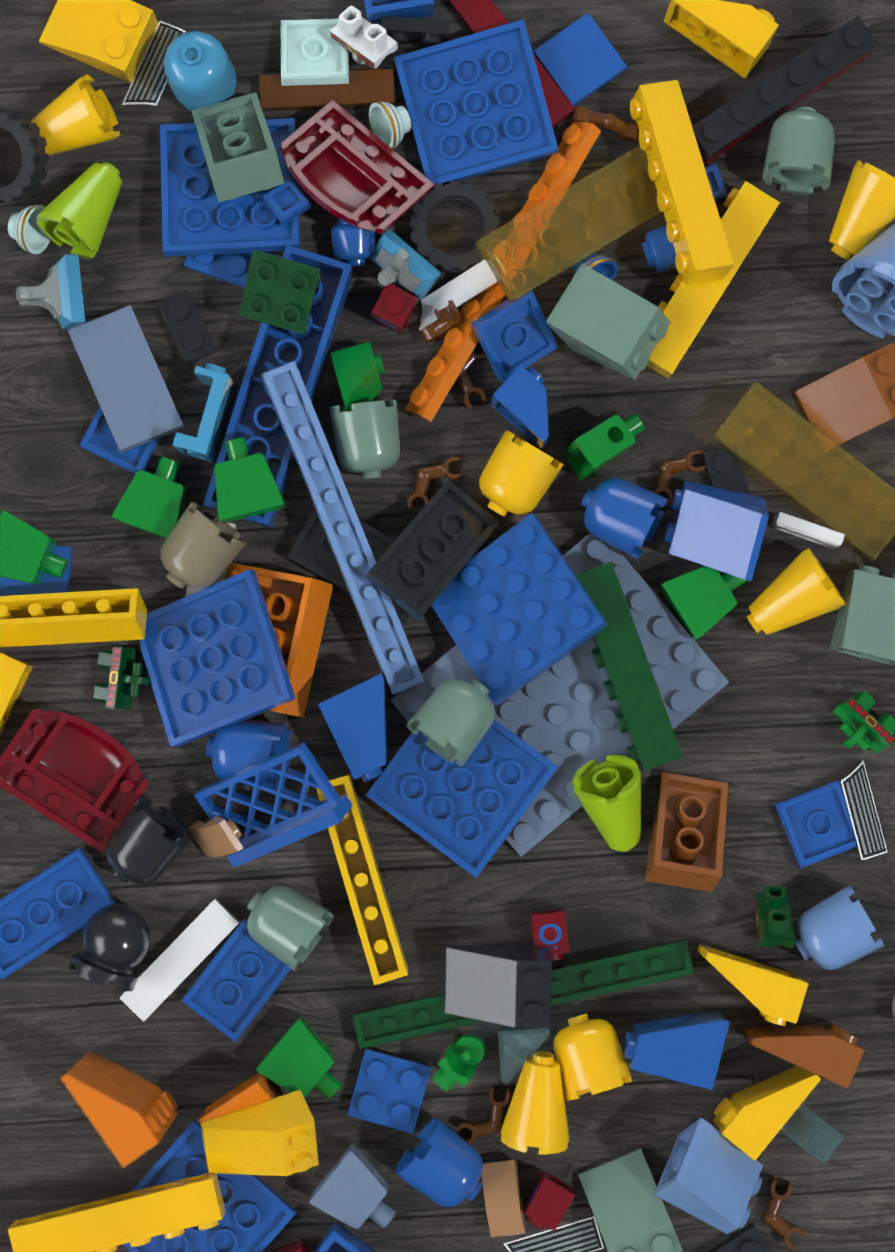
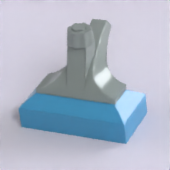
[369,230,441,301]
[16,255,85,329]

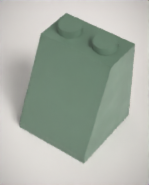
[546,264,671,380]
[829,565,895,666]

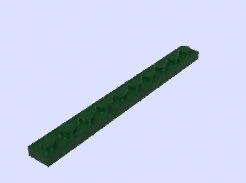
[352,939,694,1049]

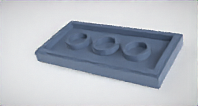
[68,305,184,453]

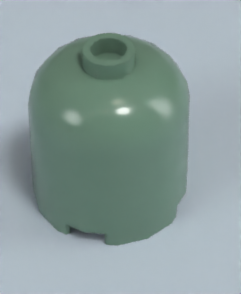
[762,107,835,194]
[330,399,400,479]
[407,679,495,768]
[247,884,334,971]

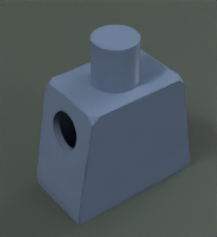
[309,1144,396,1230]

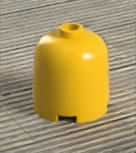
[479,430,563,517]
[553,1014,632,1101]

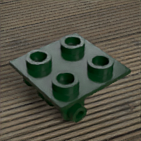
[239,249,321,335]

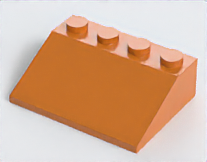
[224,563,333,717]
[61,1050,178,1168]

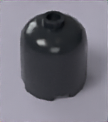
[105,797,193,885]

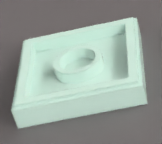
[281,19,349,86]

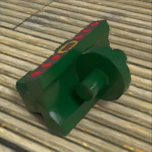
[93,646,150,710]
[754,885,795,948]

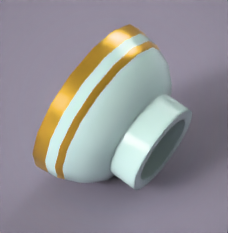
[369,102,411,149]
[8,205,50,254]

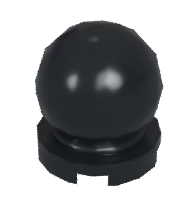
[69,903,151,991]

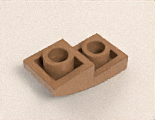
[187,816,243,857]
[482,1160,526,1238]

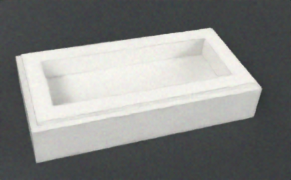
[771,512,845,549]

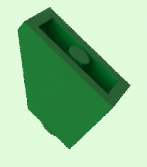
[330,342,385,411]

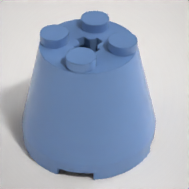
[832,223,895,339]

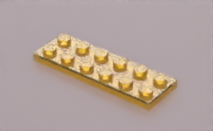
[475,146,661,303]
[712,382,895,560]

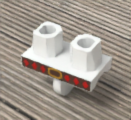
[330,6,398,69]

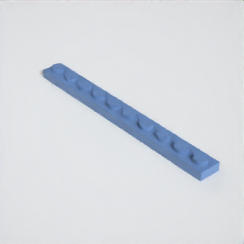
[261,361,424,695]

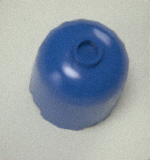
[581,477,669,560]
[206,719,290,787]
[395,1118,483,1207]

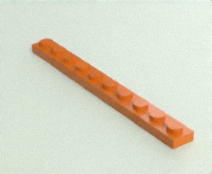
[405,121,601,422]

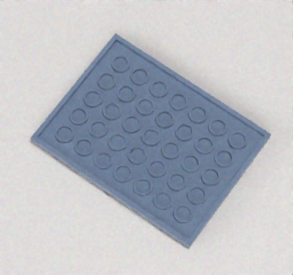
[391,533,729,857]

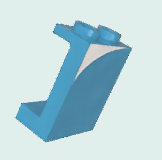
[173,363,236,463]

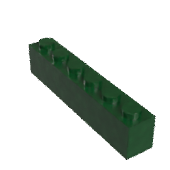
[575,561,683,771]

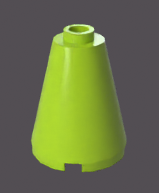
[36,162,122,259]
[572,755,641,852]

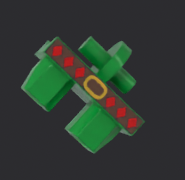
[832,690,895,754]
[432,1034,485,1092]

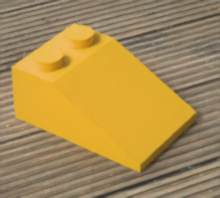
[39,0,159,84]
[664,0,779,79]
[697,944,809,1026]
[713,1066,821,1161]
[200,1090,319,1176]

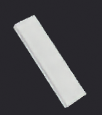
[120,898,240,1022]

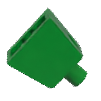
[562,413,644,481]
[215,438,287,524]
[112,457,188,538]
[0,510,68,585]
[659,566,746,640]
[256,1015,342,1100]

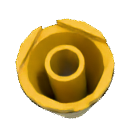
[30,74,120,155]
[829,160,895,260]
[747,548,846,635]
[501,1051,569,1154]

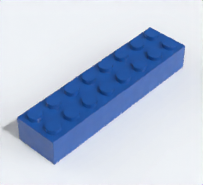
[203,245,354,529]

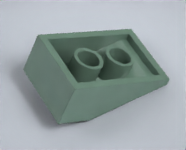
[191,92,284,202]
[578,1147,683,1252]

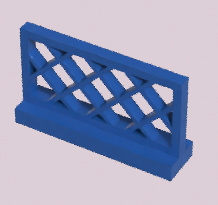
[194,743,353,868]

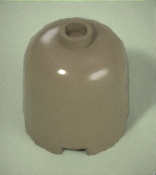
[160,502,247,589]

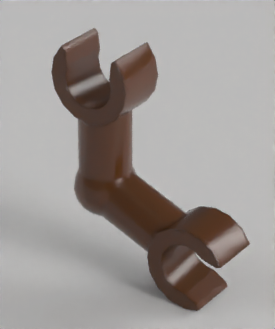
[572,107,640,143]
[419,300,461,344]
[456,352,487,410]
[653,450,706,508]
[407,457,463,510]
[456,1085,511,1144]
[763,1176,806,1250]

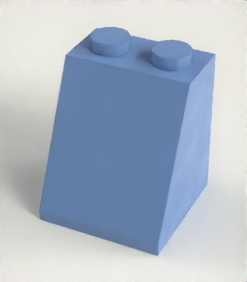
[654,1118,763,1234]

